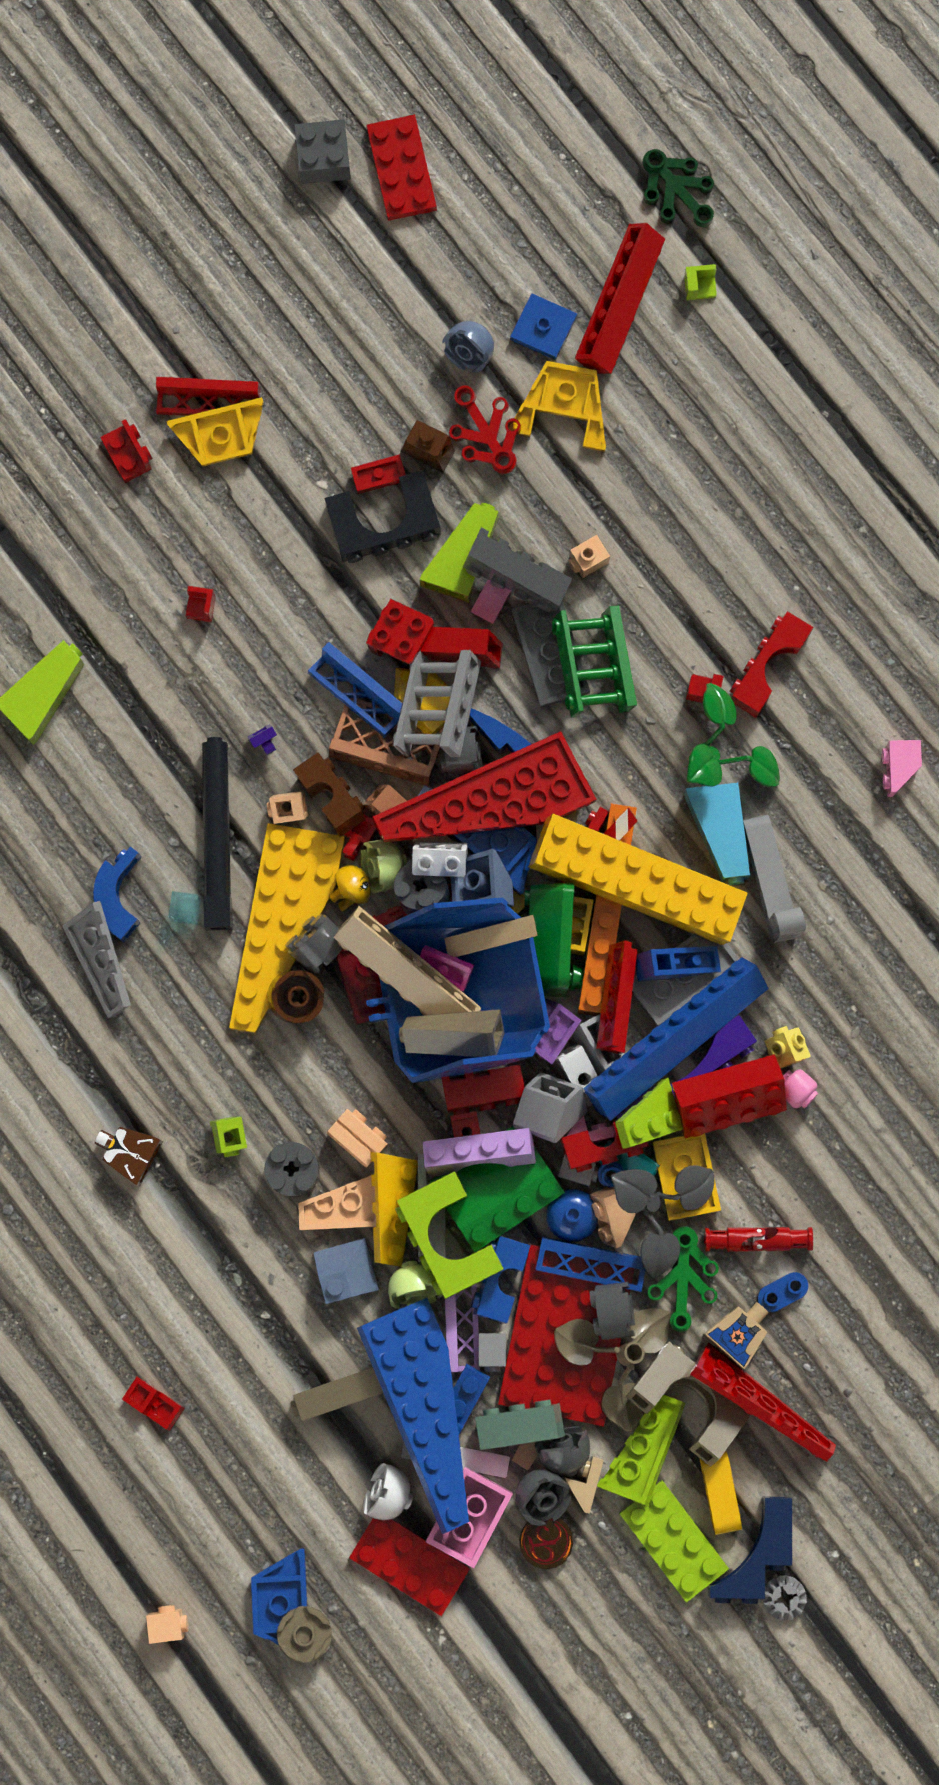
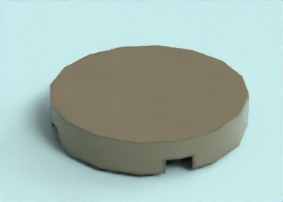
[277,1606,332,1663]

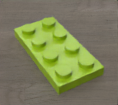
[619,1480,729,1603]

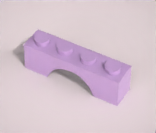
[423,1128,536,1177]

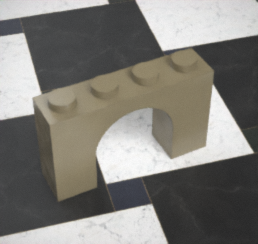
[625,1342,751,1467]

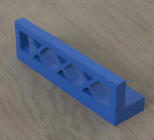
[308,642,403,738]
[536,1236,645,1292]

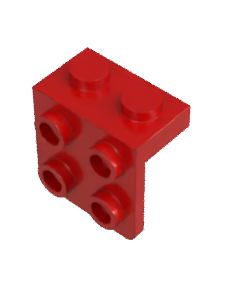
[366,598,434,664]

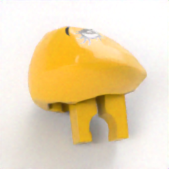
[330,865,370,912]

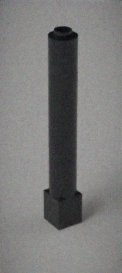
[202,737,233,931]

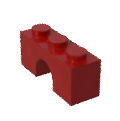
[561,1122,649,1173]

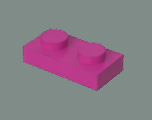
[420,945,474,992]

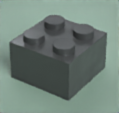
[295,119,351,184]

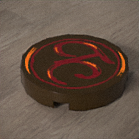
[519,1518,573,1569]

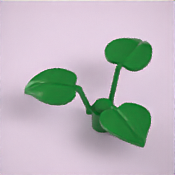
[687,683,780,787]

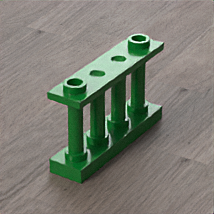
[552,605,637,718]

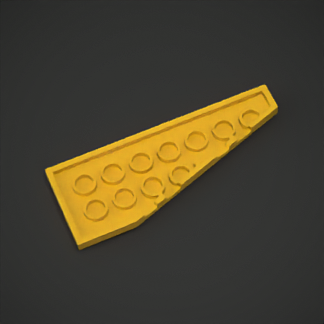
[229,823,345,1033]

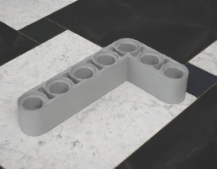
[743,815,806,944]

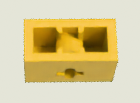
[571,897,593,956]

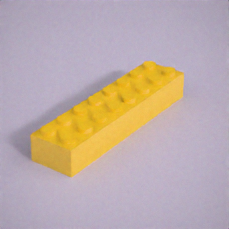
[528,814,748,945]

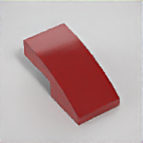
[122,1376,185,1431]

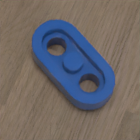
[757,1272,808,1312]

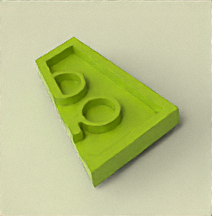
[615,1078,683,1149]

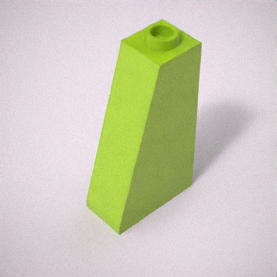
[420,503,499,603]
[0,640,84,745]

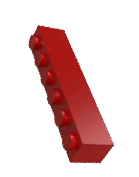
[575,223,665,374]

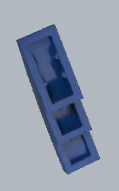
[469,708,531,754]

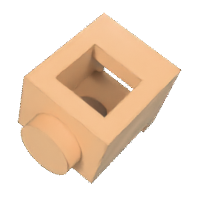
[267,790,309,824]

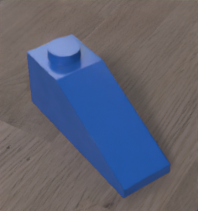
[636,946,721,982]

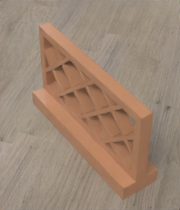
[329,698,444,786]

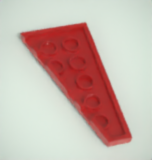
[690,1342,836,1462]

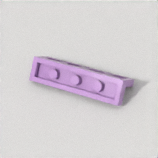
[445,1284,480,1372]

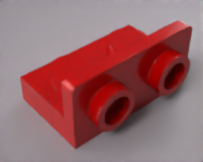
[100,419,153,483]

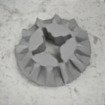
[763,1575,807,1620]

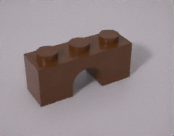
[293,752,366,837]

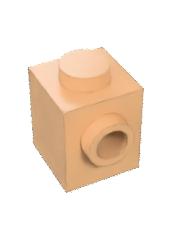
[568,535,610,579]
[146,1605,188,1644]

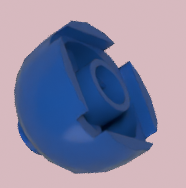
[546,1189,598,1242]

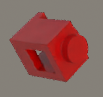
[450,1111,481,1138]

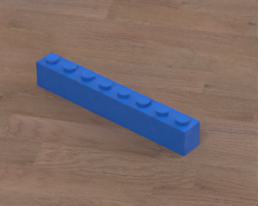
[583,957,769,1121]

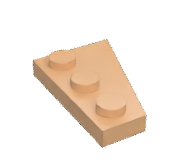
[298,1175,376,1230]

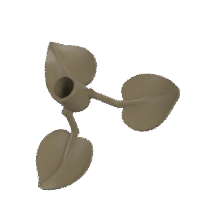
[554,1308,671,1432]

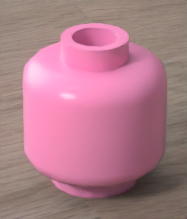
[783,1069,818,1109]

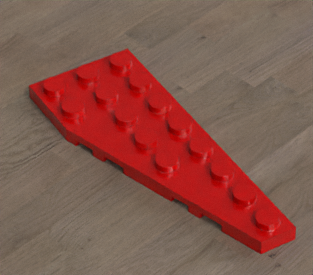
[372,731,597,842]

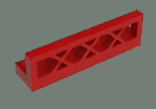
[156,377,260,416]
[596,941,638,1054]

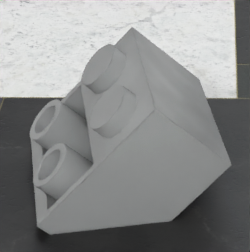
[513,1072,588,1143]

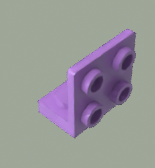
[535,998,582,1064]

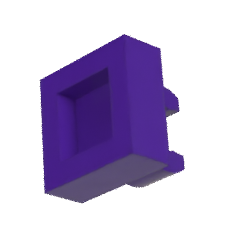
[247,724,277,755]

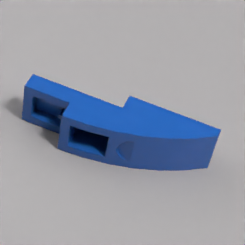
[453,1364,490,1434]

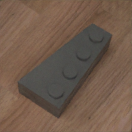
[463,527,572,612]

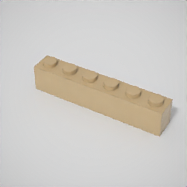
[334,906,481,1016]

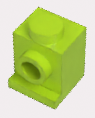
[209,1116,247,1157]

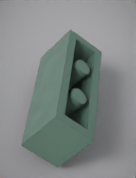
[475,1399,565,1450]

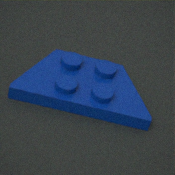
[452,827,537,895]
[251,1548,308,1645]

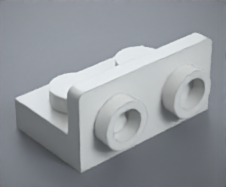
[412,841,468,877]

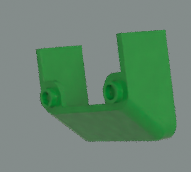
[524,883,574,997]

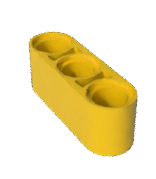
[700,1451,742,1535]

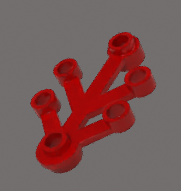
[449,385,522,474]

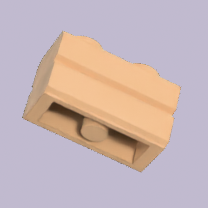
[327,1109,388,1169]

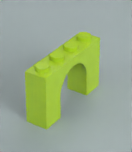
[395,1171,504,1299]

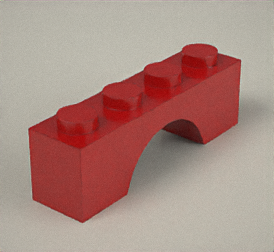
[729,611,814,718]

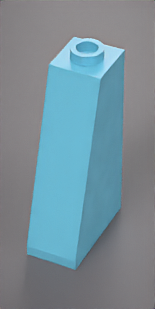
[684,783,750,885]

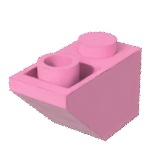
[882,740,922,797]

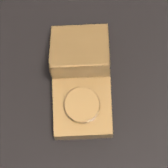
[564,1456,604,1514]

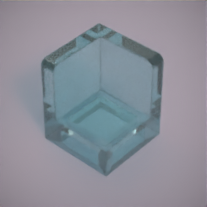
[168,891,201,925]

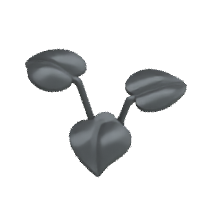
[611,1165,714,1278]

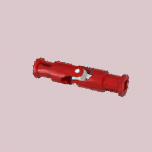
[704,1227,813,1252]

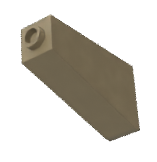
[399,1010,505,1057]
[290,1368,383,1421]

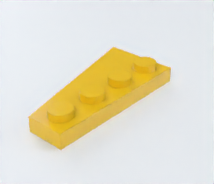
[370,1152,418,1267]

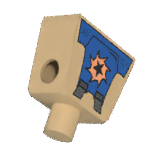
[703,1302,769,1369]

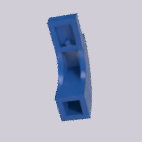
[93,846,141,943]

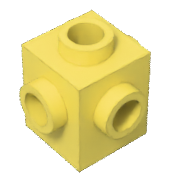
[764,1026,811,1069]

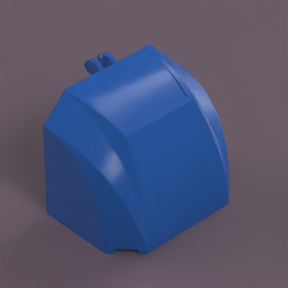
[366,897,550,1083]

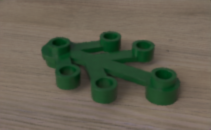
[642,149,714,227]

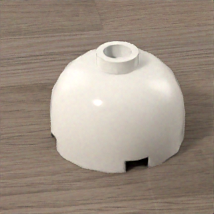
[363,1463,413,1520]

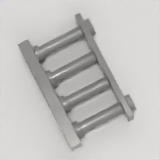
[393,650,481,757]

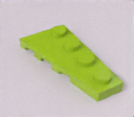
[597,1395,686,1506]

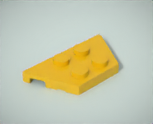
[167,397,264,466]

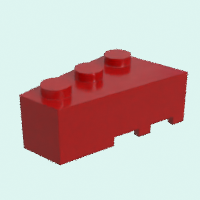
[441,1065,524,1115]

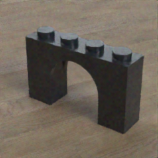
[325,470,441,563]

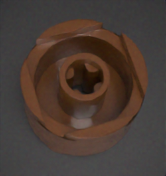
[267,970,324,1023]

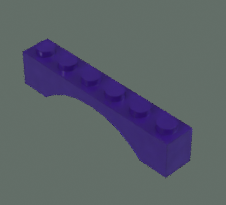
[614,1015,757,1121]

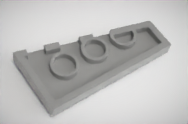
[63,901,131,1018]

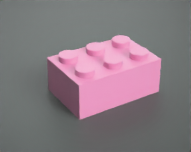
[426,1466,513,1568]

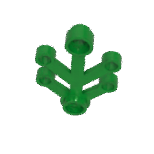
[647,1227,719,1332]

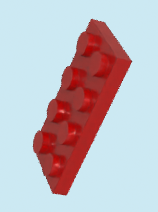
[366,114,437,221]
[349,1518,470,1617]

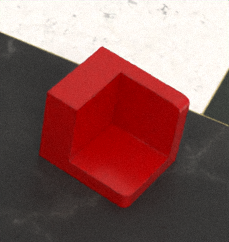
[185,586,216,622]
[686,674,724,703]

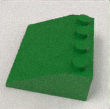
[428,1126,564,1252]

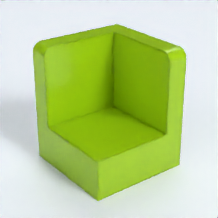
[684,264,717,300]

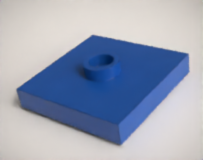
[510,293,577,360]

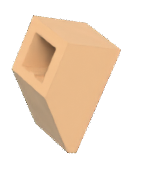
[590,1187,636,1248]

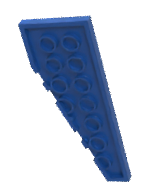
[357,1298,469,1534]

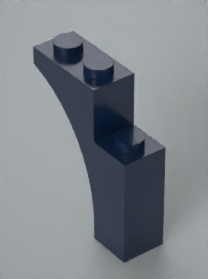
[708,1496,793,1604]

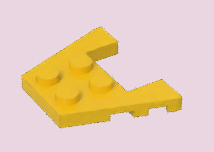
[509,361,606,452]

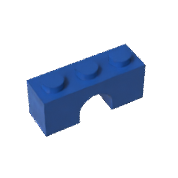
[471,1236,531,1324]

